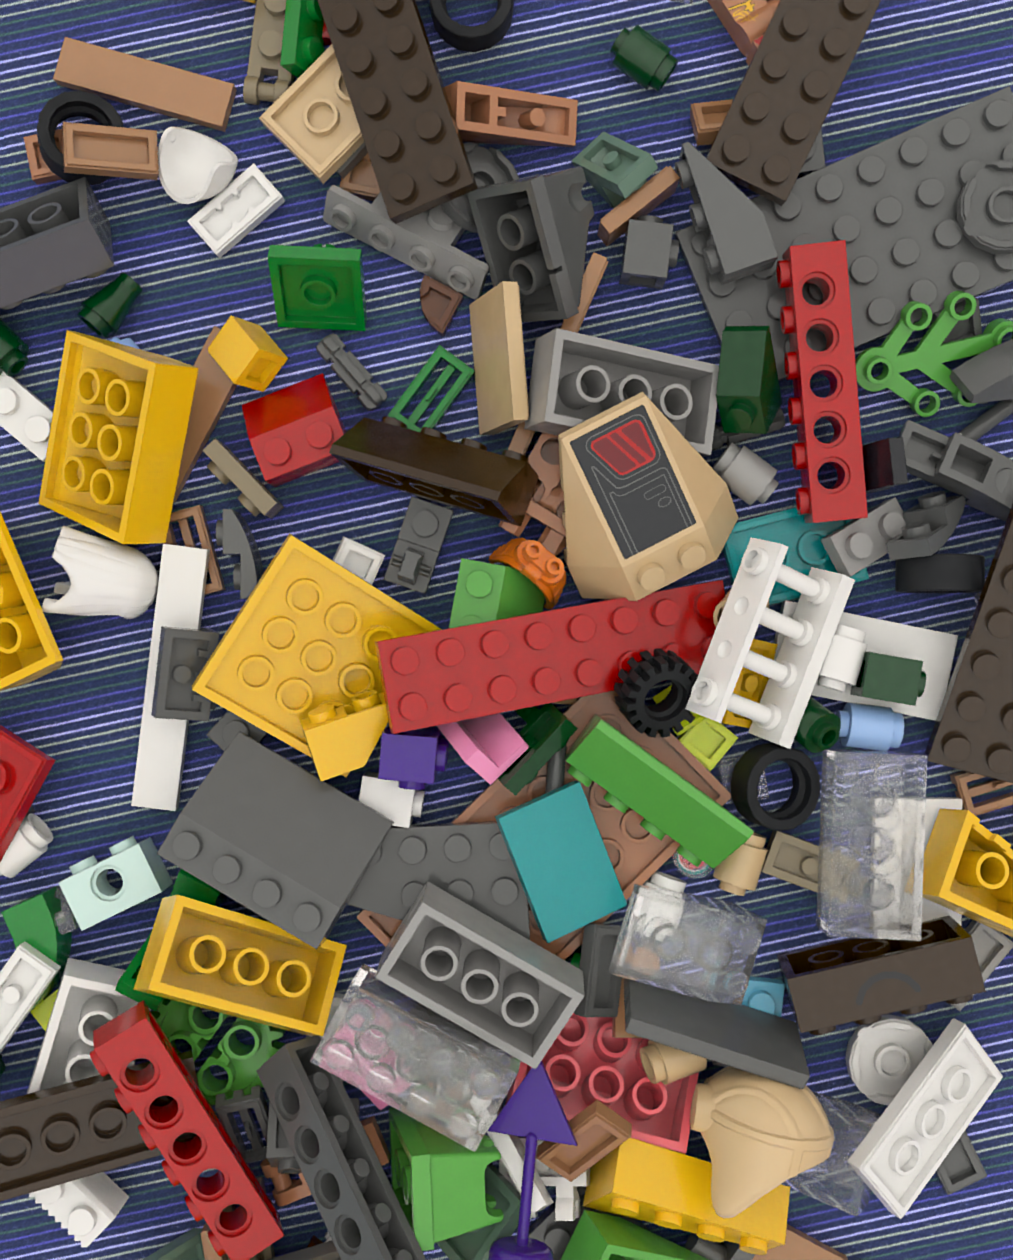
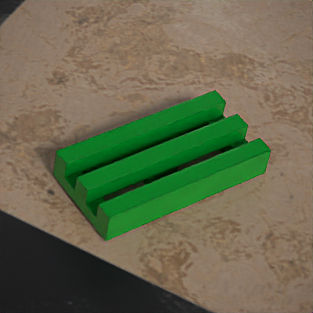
[387,345,475,432]

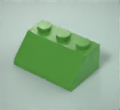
[449,558,545,628]

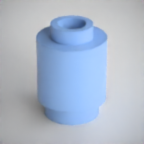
[836,703,904,751]

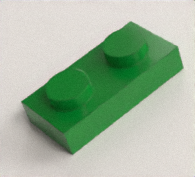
[280,0,325,78]

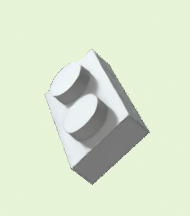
[821,497,906,577]

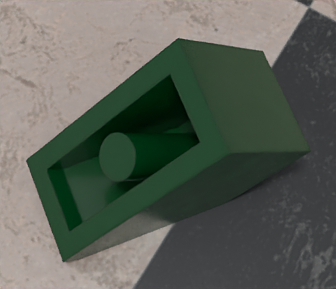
[716,326,782,434]

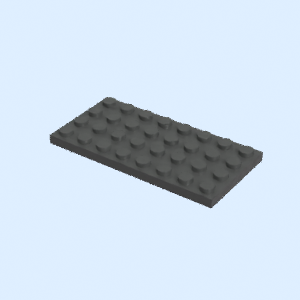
[675,86,1013,381]

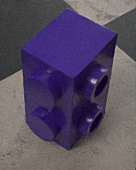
[378,725,449,790]

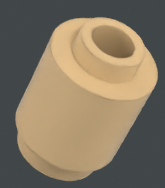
[713,832,768,896]
[640,1040,707,1085]

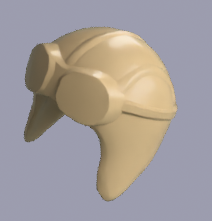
[689,1066,834,1218]

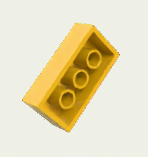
[133,895,347,1036]

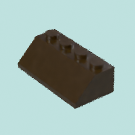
[329,416,539,526]

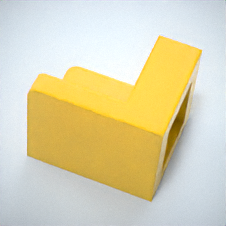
[208,315,288,392]

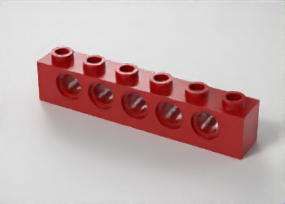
[776,240,868,523]
[90,1000,285,1260]

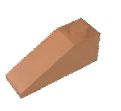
[444,81,578,147]

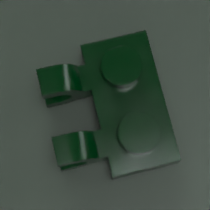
[498,703,578,796]

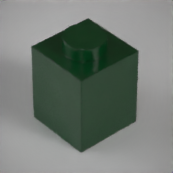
[850,652,926,706]

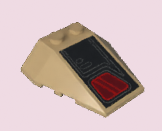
[558,391,739,601]

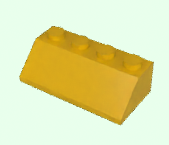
[0,512,63,691]

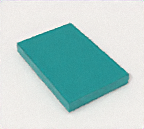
[723,507,869,605]
[495,780,627,943]

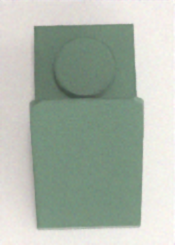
[571,131,658,209]

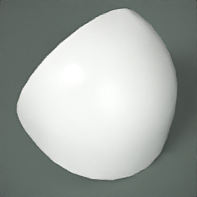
[158,127,238,204]

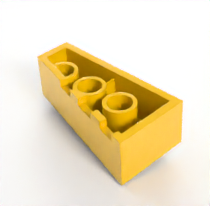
[911,809,1013,937]
[583,1138,790,1255]

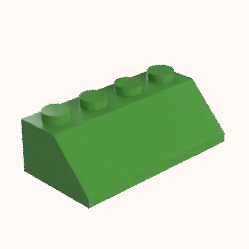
[565,714,754,869]

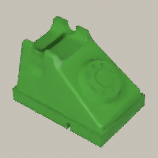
[389,1106,504,1251]

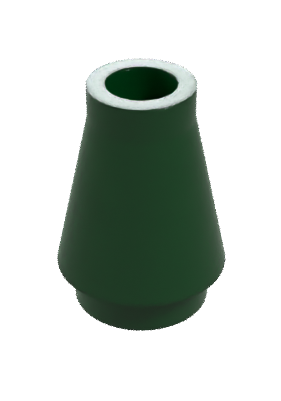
[77,272,143,339]

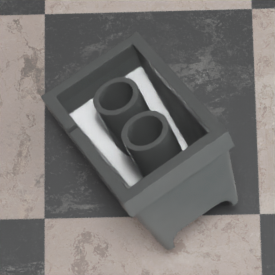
[467,166,594,322]

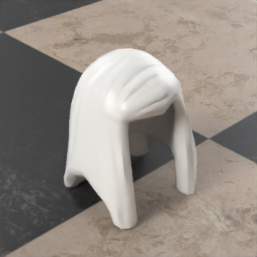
[42,526,159,619]

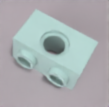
[58,836,173,931]

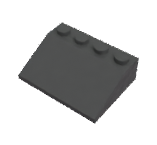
[157,731,394,949]

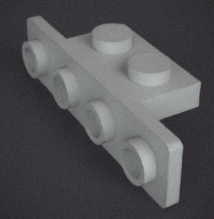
[323,185,489,300]

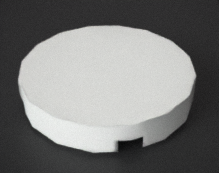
[845,1014,933,1105]

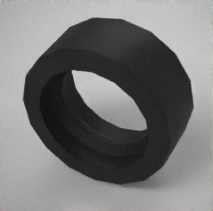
[429,0,514,52]
[37,90,124,185]
[895,554,985,593]
[730,743,820,831]

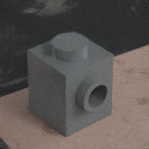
[619,215,679,289]

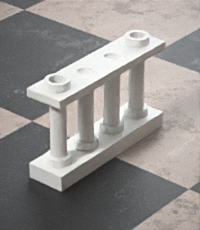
[685,537,855,749]

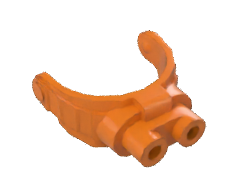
[488,537,566,610]

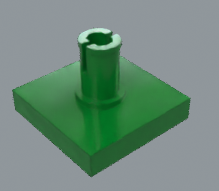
[267,243,367,331]

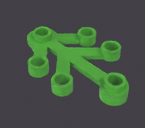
[855,291,1013,417]

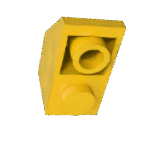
[300,690,388,781]

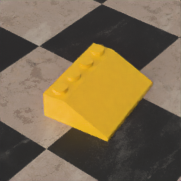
[38,330,199,545]

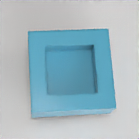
[735,975,785,1017]

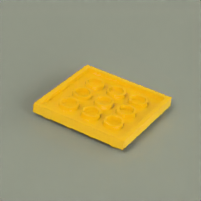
[192,533,442,778]

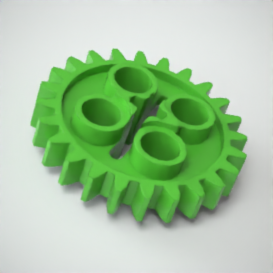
[151,998,286,1107]

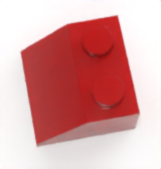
[242,373,346,487]

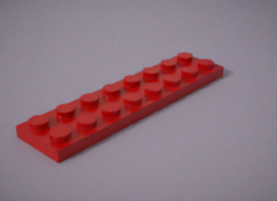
[375,580,725,734]

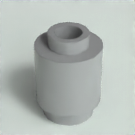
[712,442,779,506]

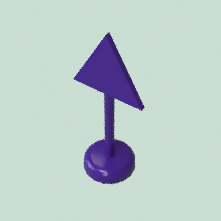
[488,1061,578,1260]

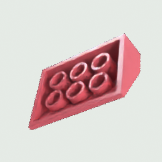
[505,1013,699,1154]

